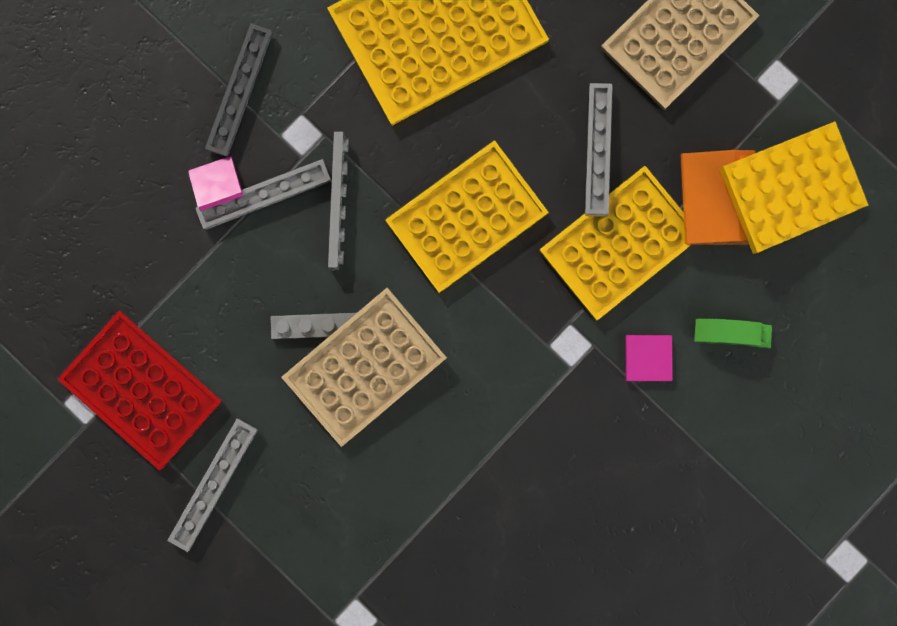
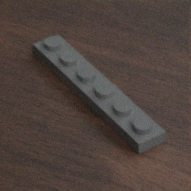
[205,23,273,157]

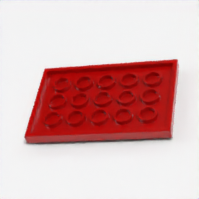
[57,311,222,471]

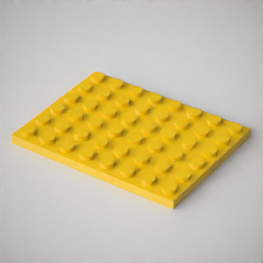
[327,0,549,126]

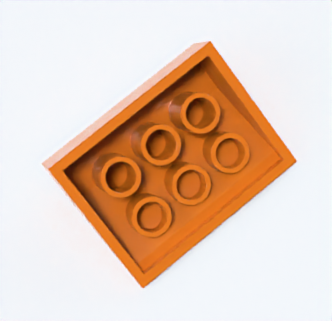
[681,150,755,245]

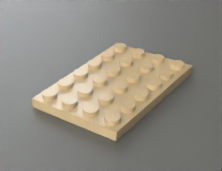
[601,0,759,110]
[281,287,447,447]

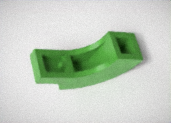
[694,319,772,348]

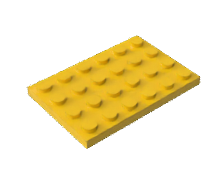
[719,122,868,254]
[385,140,549,293]
[539,166,691,321]

